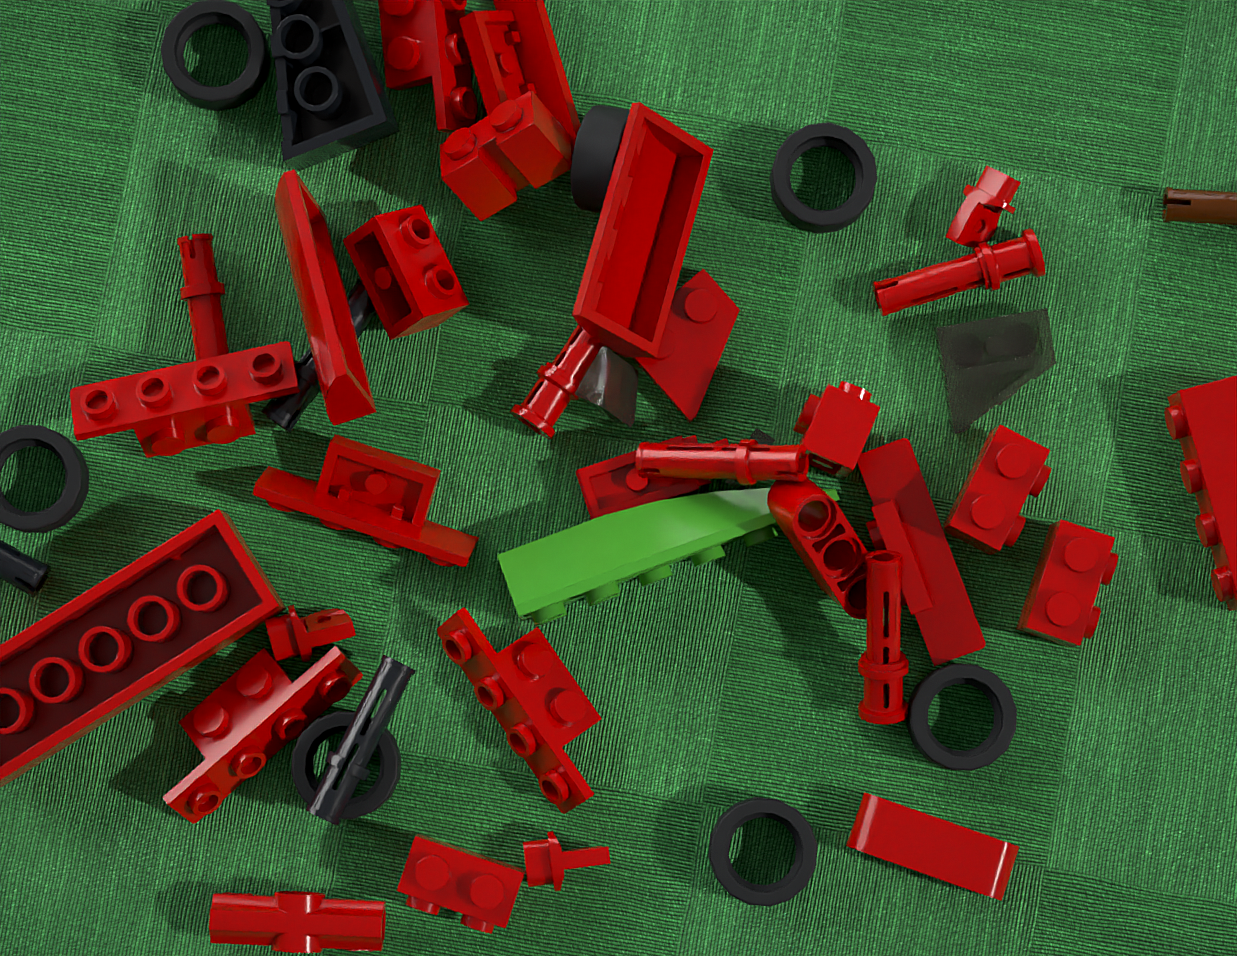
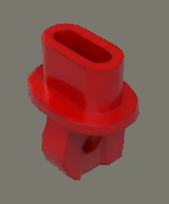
[945,165,1021,248]
[265,604,356,662]
[523,831,611,891]

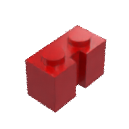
[440,90,572,222]

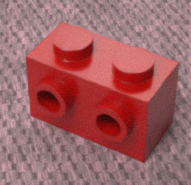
[342,204,470,340]
[793,381,881,481]
[942,424,1052,555]
[1015,519,1118,648]
[396,833,526,934]

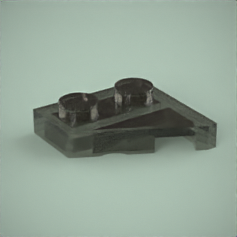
[934,308,1056,434]

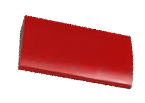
[572,102,714,357]
[275,169,376,426]

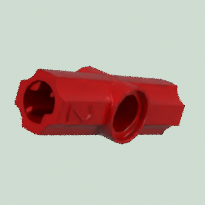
[209,891,386,953]

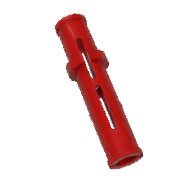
[177,233,229,361]
[635,439,809,485]

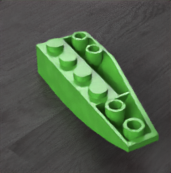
[497,488,840,627]

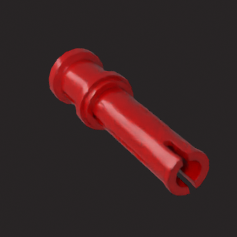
[872,228,1045,317]
[509,324,605,440]
[858,550,909,724]

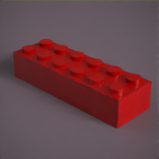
[0,509,287,788]

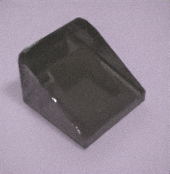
[575,346,639,428]

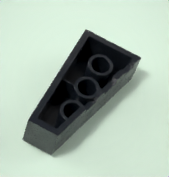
[266,0,400,171]

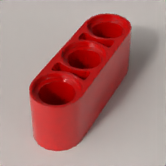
[767,477,884,620]
[846,792,1020,901]

